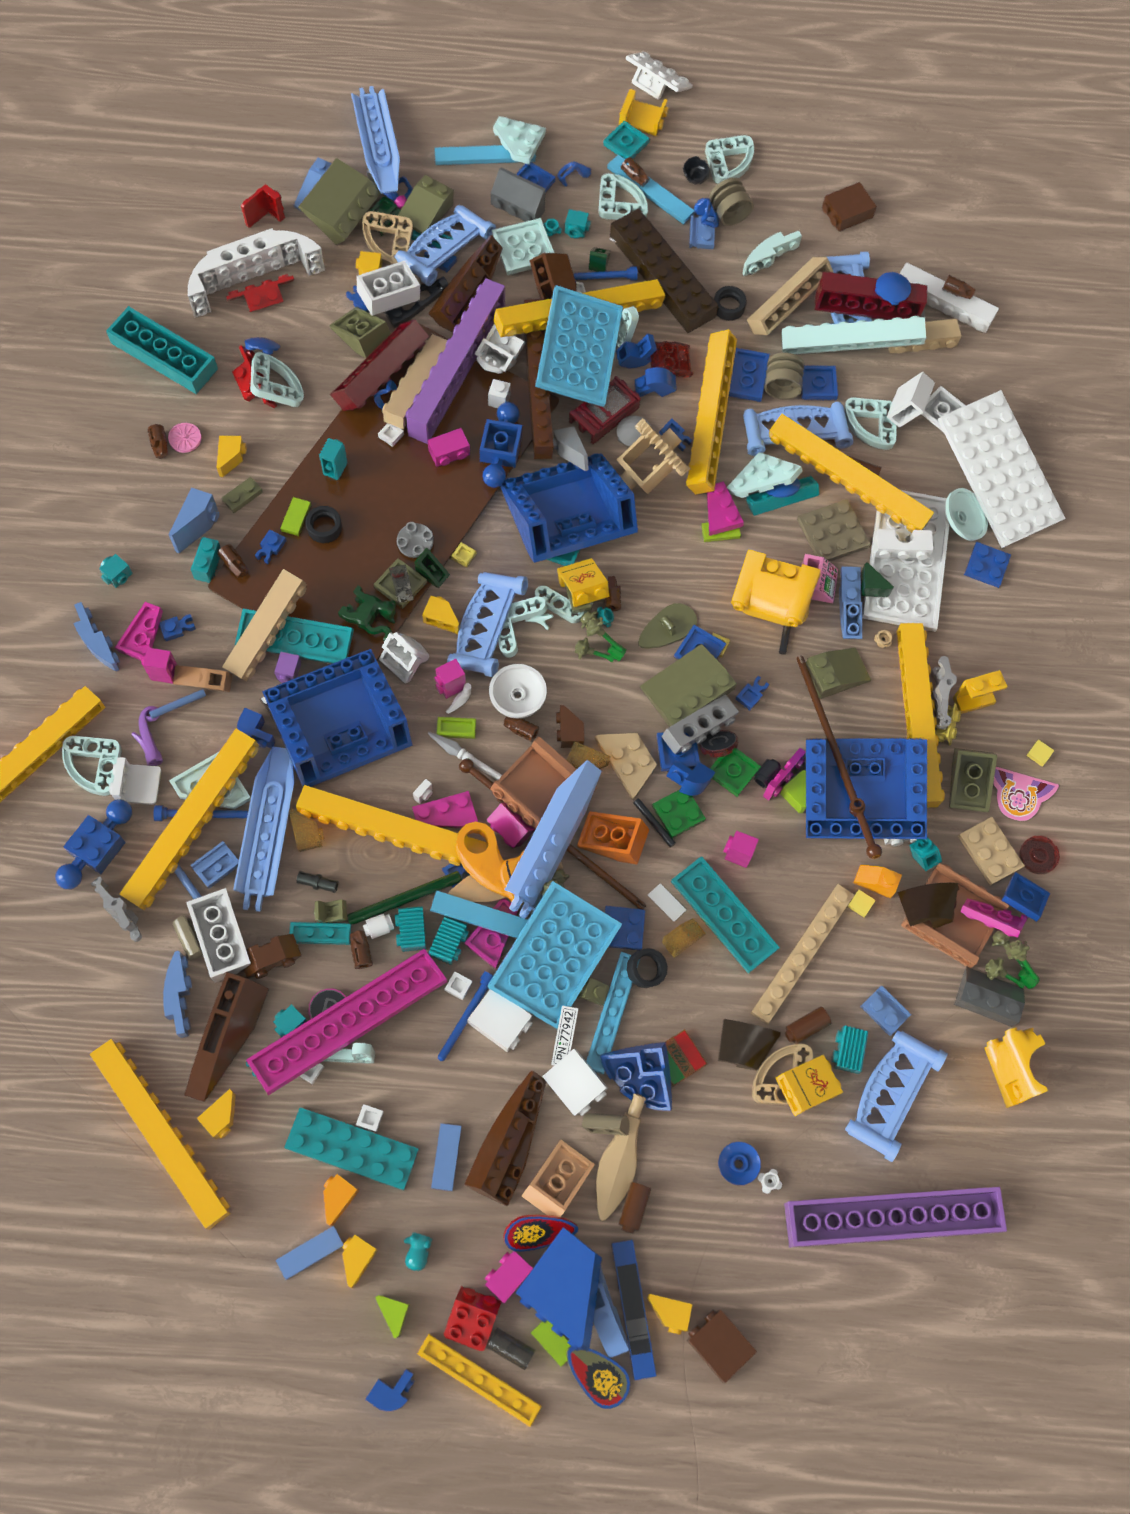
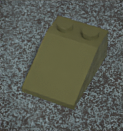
[398,175,454,234]
[329,307,391,358]
[806,648,871,699]
[949,748,997,812]

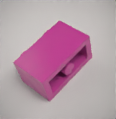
[427,428,470,467]
[141,648,177,684]
[434,659,466,699]
[487,802,535,848]
[723,830,759,868]
[485,1251,533,1303]

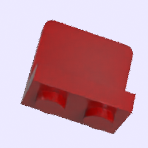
[241,184,285,228]
[444,1286,502,1351]

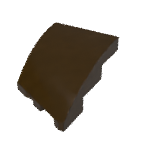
[897,882,959,929]
[718,1019,781,1071]

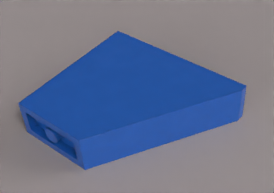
[516,1227,602,1351]

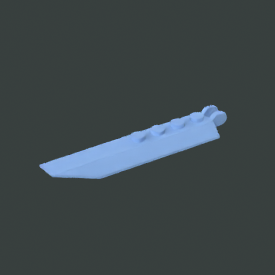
[351,86,400,194]
[233,747,294,912]
[504,760,602,919]

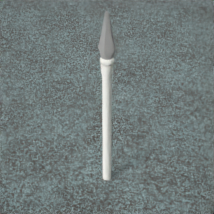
[428,732,502,781]

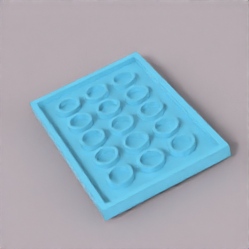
[535,285,623,407]
[487,881,622,1029]

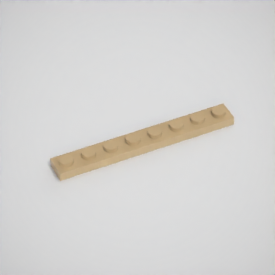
[751,884,854,1025]

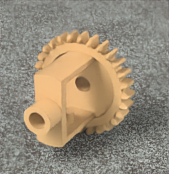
[617,418,690,494]

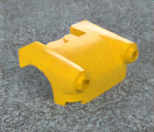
[731,549,820,627]
[984,1027,1048,1108]

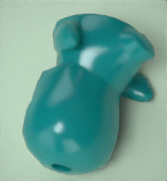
[404,1233,432,1271]

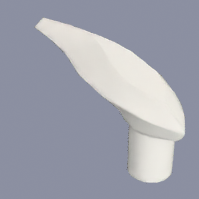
[445,683,471,714]

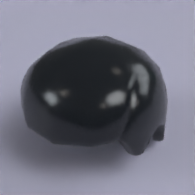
[683,156,710,185]

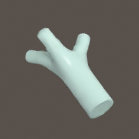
[525,613,553,630]

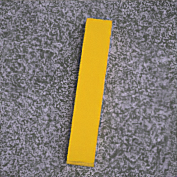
[417,1334,542,1427]

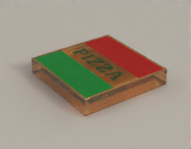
[665,1029,708,1087]

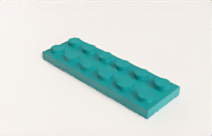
[235,609,354,664]
[671,856,780,974]
[284,1107,419,1191]

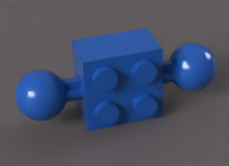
[480,402,522,488]
[55,799,132,889]

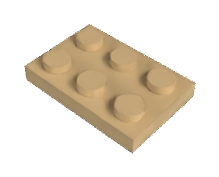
[958,817,1024,886]

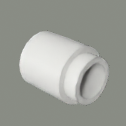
[363,914,394,939]

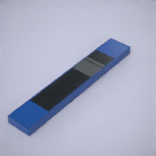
[611,1240,656,1380]

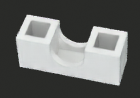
[873,529,933,560]

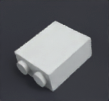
[887,372,935,428]
[467,989,533,1052]
[542,1049,608,1116]

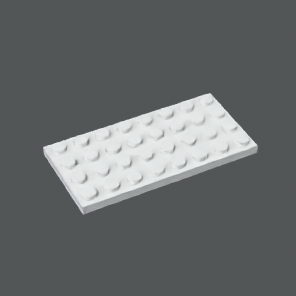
[937,390,1066,548]
[862,490,950,632]

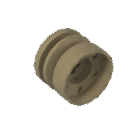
[709,178,754,226]
[764,353,804,400]

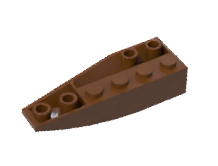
[428,235,503,332]
[529,253,577,300]
[184,972,269,1102]
[464,1071,546,1206]

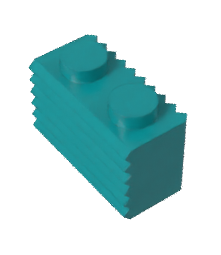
[319,438,348,480]
[190,537,221,583]
[395,906,426,952]
[429,916,469,965]
[832,1026,869,1074]

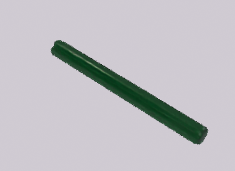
[347,871,462,925]

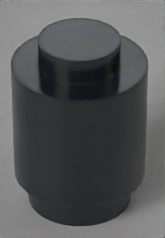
[754,759,781,788]

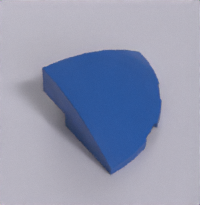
[600,1042,672,1111]

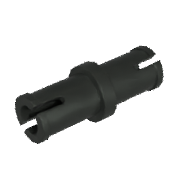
[296,871,339,893]

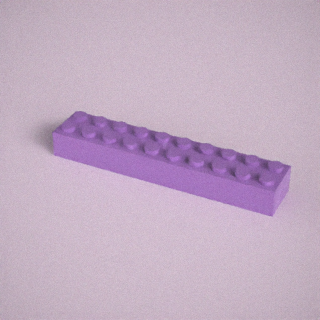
[405,278,505,444]
[784,1187,1007,1248]

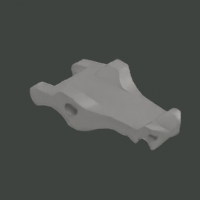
[931,656,957,730]
[91,876,142,942]

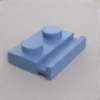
[689,216,715,249]
[190,841,239,889]
[860,985,911,1036]

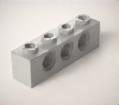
[662,694,739,755]

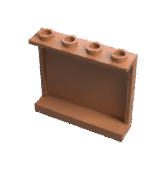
[490,736,597,830]
[901,863,1009,968]

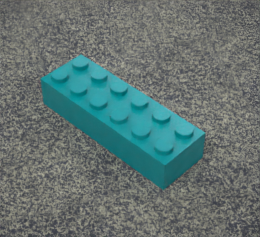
[106,306,218,394]

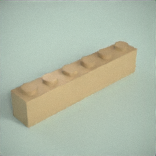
[747,257,833,335]
[382,334,447,429]
[222,569,307,682]

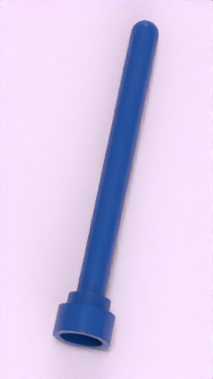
[574,266,638,281]
[153,805,248,821]
[438,971,493,1061]

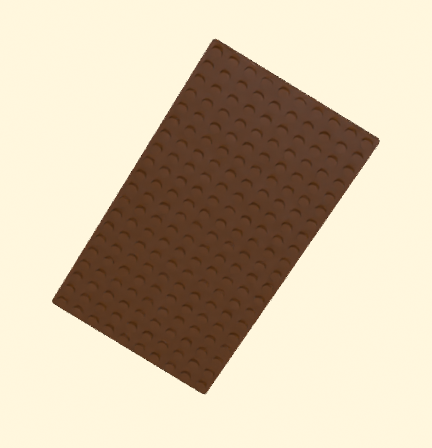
[208,320,559,661]

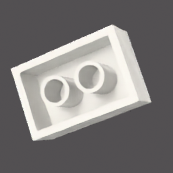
[357,260,420,316]

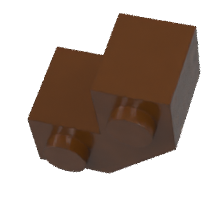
[244,934,302,979]

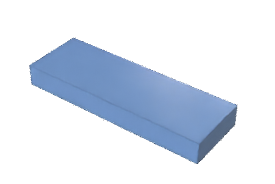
[431,1123,462,1191]
[276,1226,344,1280]

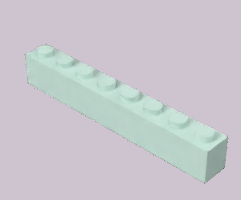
[782,316,926,354]

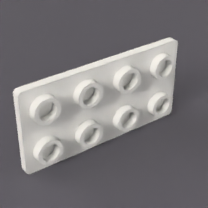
[626,51,693,99]

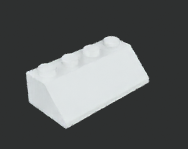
[922,386,966,431]
[186,888,251,983]

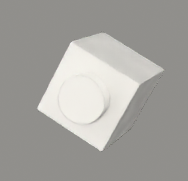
[488,379,510,408]

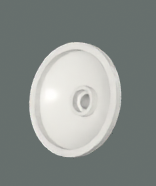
[489,664,547,718]

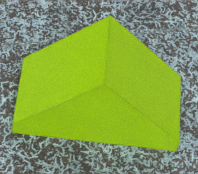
[780,770,806,813]
[375,1295,409,1339]

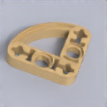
[363,211,413,265]
[752,1044,813,1105]

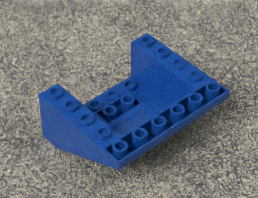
[500,453,638,563]
[262,649,413,787]
[806,738,927,839]

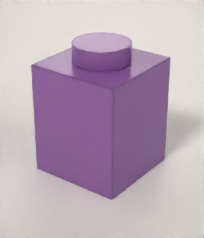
[274,652,301,683]

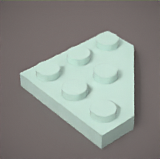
[493,116,546,164]
[727,452,803,498]
[169,751,251,810]

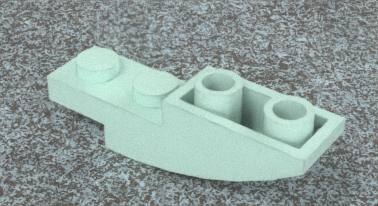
[742,230,802,276]

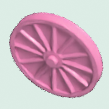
[168,423,202,453]

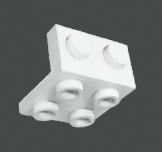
[109,757,161,805]

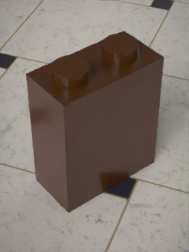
[822,182,877,232]
[687,1309,757,1383]

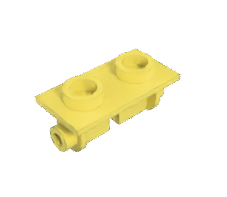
[935,703,961,746]

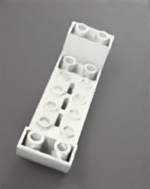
[188,228,325,318]

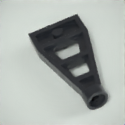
[384,276,448,328]

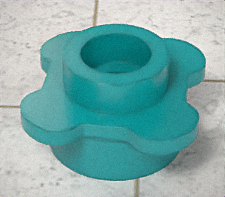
[543,219,562,237]
[597,607,614,627]

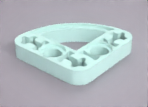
[705,135,754,184]
[598,174,648,220]
[250,352,304,407]
[844,398,896,450]
[62,736,122,796]

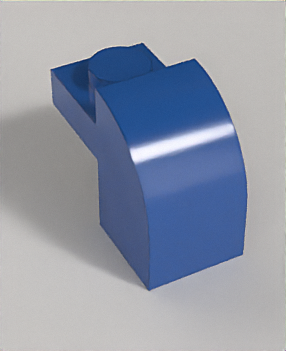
[616,334,657,368]
[634,367,677,397]
[237,708,275,749]
[667,760,716,796]
[365,1369,415,1411]

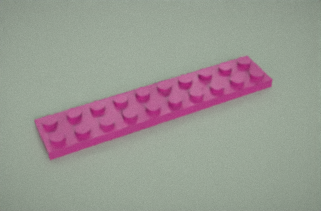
[246,949,447,1096]

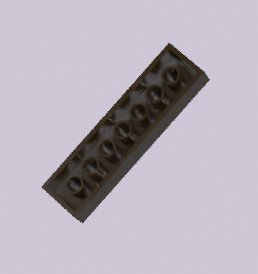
[610,208,718,333]

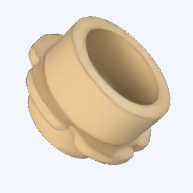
[874,630,893,648]

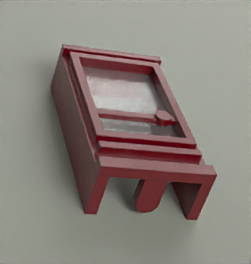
[569,376,641,445]

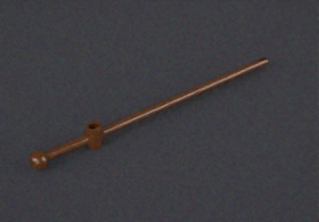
[797,656,882,859]
[459,758,646,910]

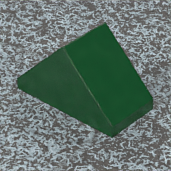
[589,247,611,272]
[415,548,450,588]
[861,562,894,597]

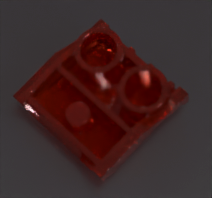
[650,341,693,378]

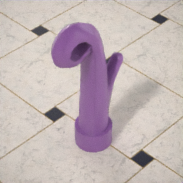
[132,706,163,766]

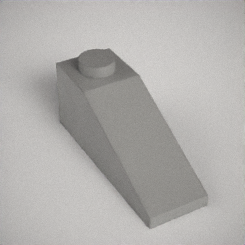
[553,426,589,471]

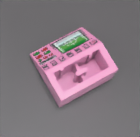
[801,554,838,604]

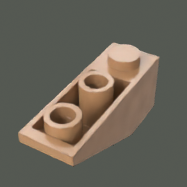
[173,665,233,692]

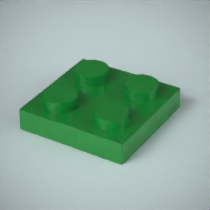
[710,745,761,797]
[652,790,706,838]

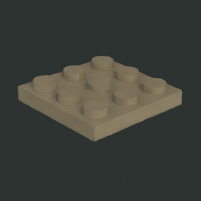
[797,499,871,562]

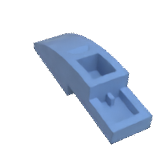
[839,567,862,639]
[73,602,120,671]
[163,951,192,1038]
[593,1268,630,1358]

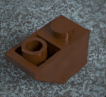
[556,705,584,748]

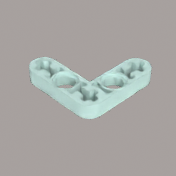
[616,306,639,347]
[535,586,594,623]
[493,597,547,658]
[324,1043,375,1064]

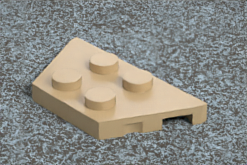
[595,733,657,800]

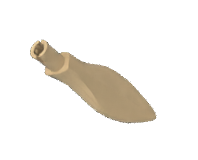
[448,862,563,903]
[596,1093,646,1221]

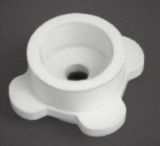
[758,1169,782,1194]

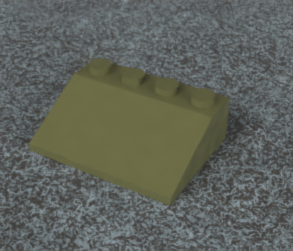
[298,158,380,245]
[640,644,736,727]

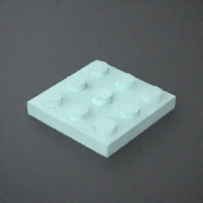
[492,218,554,275]

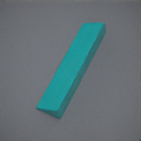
[745,476,819,516]

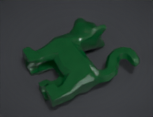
[338,585,396,641]

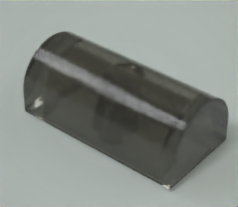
[487,1328,535,1370]

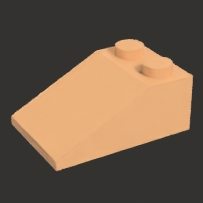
[522,1139,595,1217]

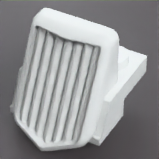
[475,324,525,374]
[379,632,429,684]

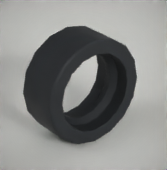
[714,286,747,321]
[306,506,342,543]
[627,948,668,988]

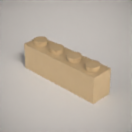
[888,319,961,354]

